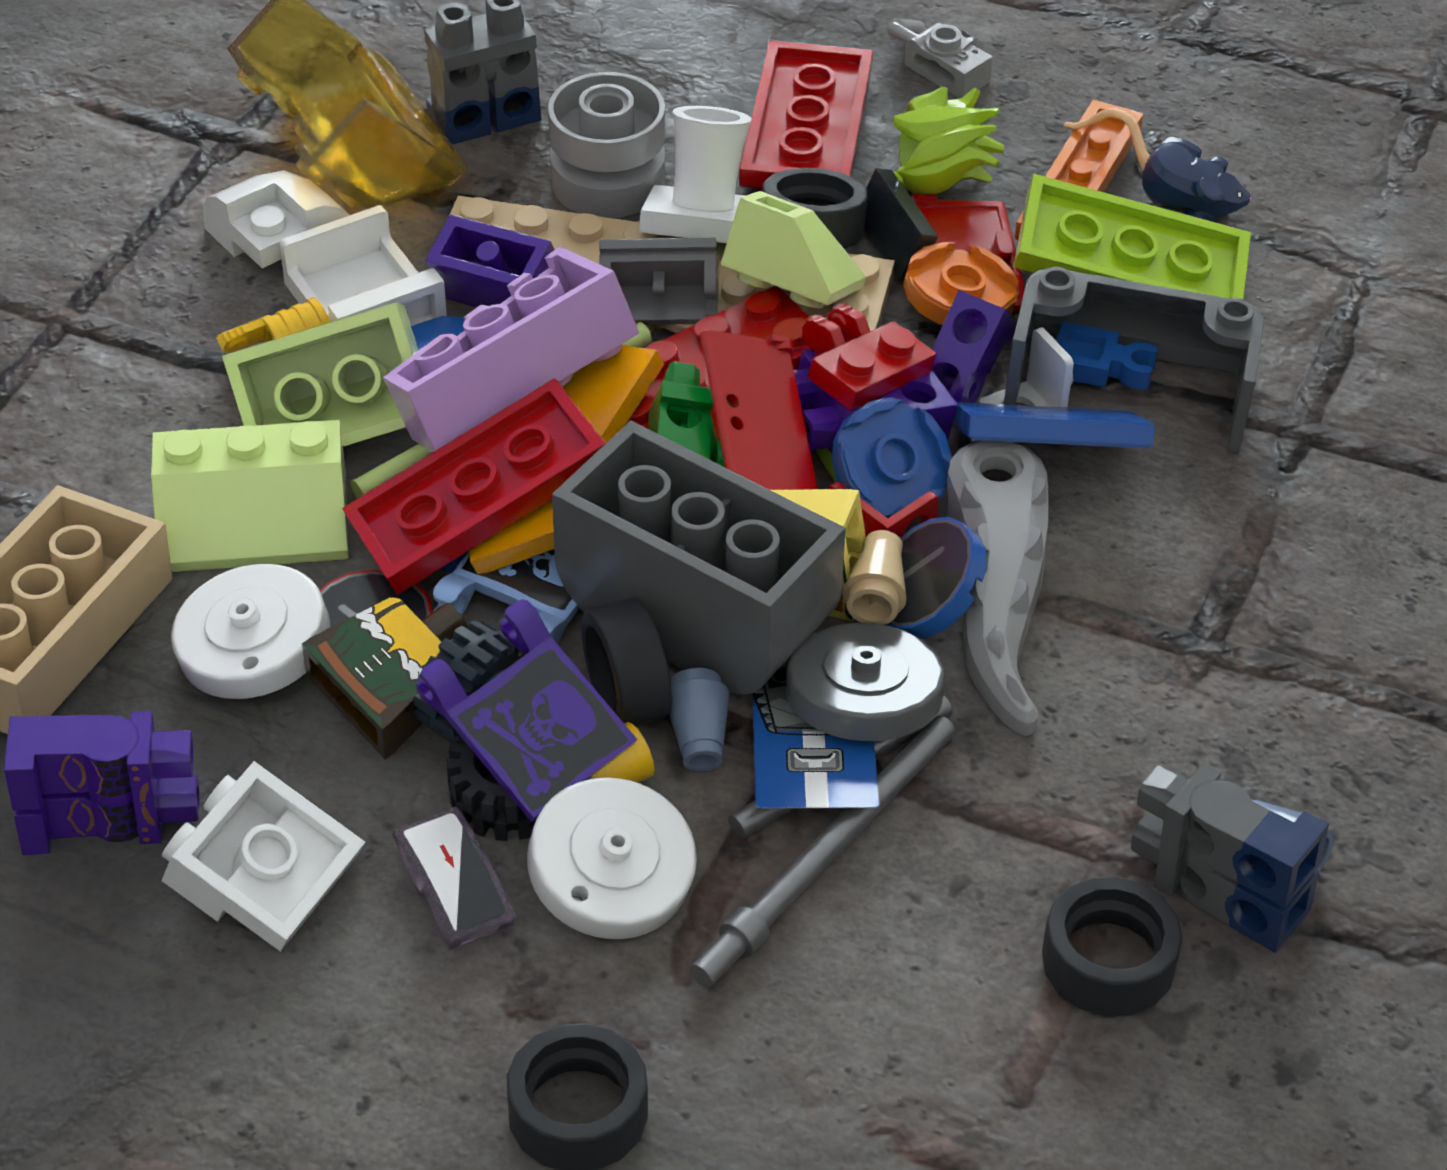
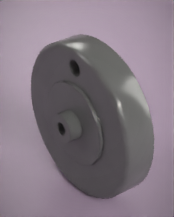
[786,623,945,741]

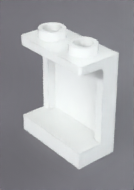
[279,205,447,326]

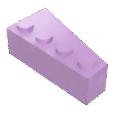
[383,246,639,452]

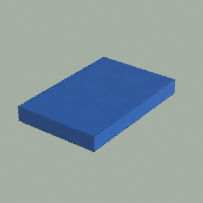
[953,402,1155,449]

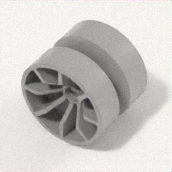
[548,72,665,218]

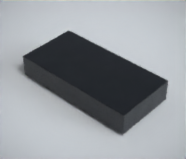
[865,168,938,281]

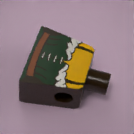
[302,597,468,760]

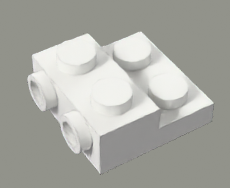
[161,761,365,952]

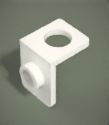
[979,327,1074,407]

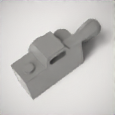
[887,18,993,98]

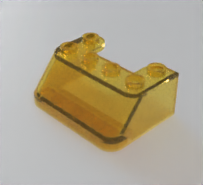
[227,0,468,210]

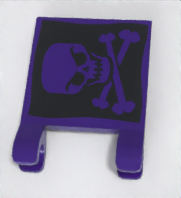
[416,599,637,822]

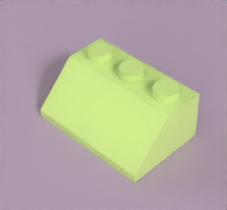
[222,302,419,447]
[151,420,349,572]

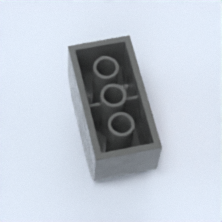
[552,420,846,695]

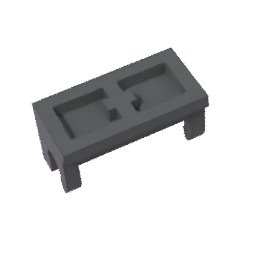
[599,237,719,325]

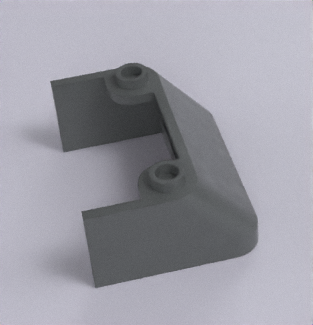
[1004,267,1264,454]

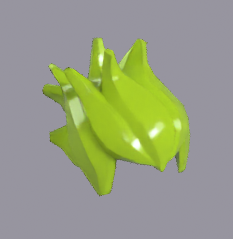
[893,86,1004,195]

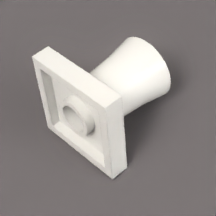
[639,106,752,243]

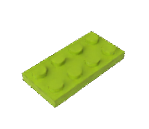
[1014,174,1251,300]

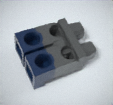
[424,0,542,146]
[1130,763,1329,953]

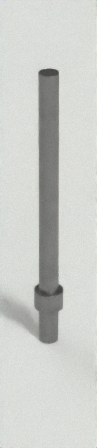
[690,716,956,988]

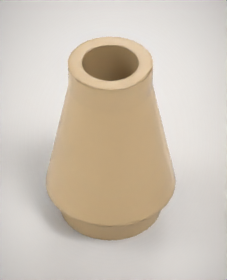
[842,530,907,625]

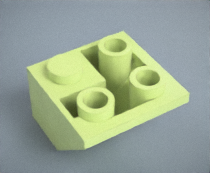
[721,191,866,308]

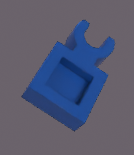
[1056,321,1158,390]

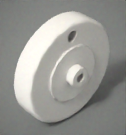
[171,564,330,699]
[527,777,697,939]

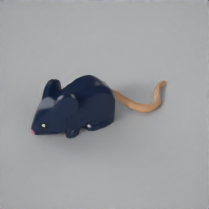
[1063,108,1252,221]

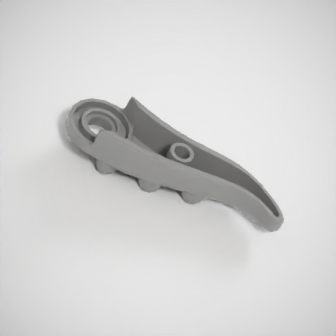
[947,440,1048,736]

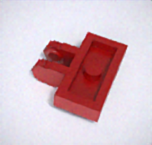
[801,303,937,411]

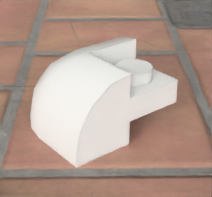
[203,170,350,268]

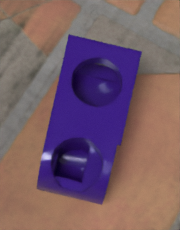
[930,290,1017,403]

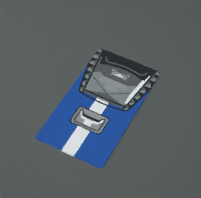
[753,668,879,808]

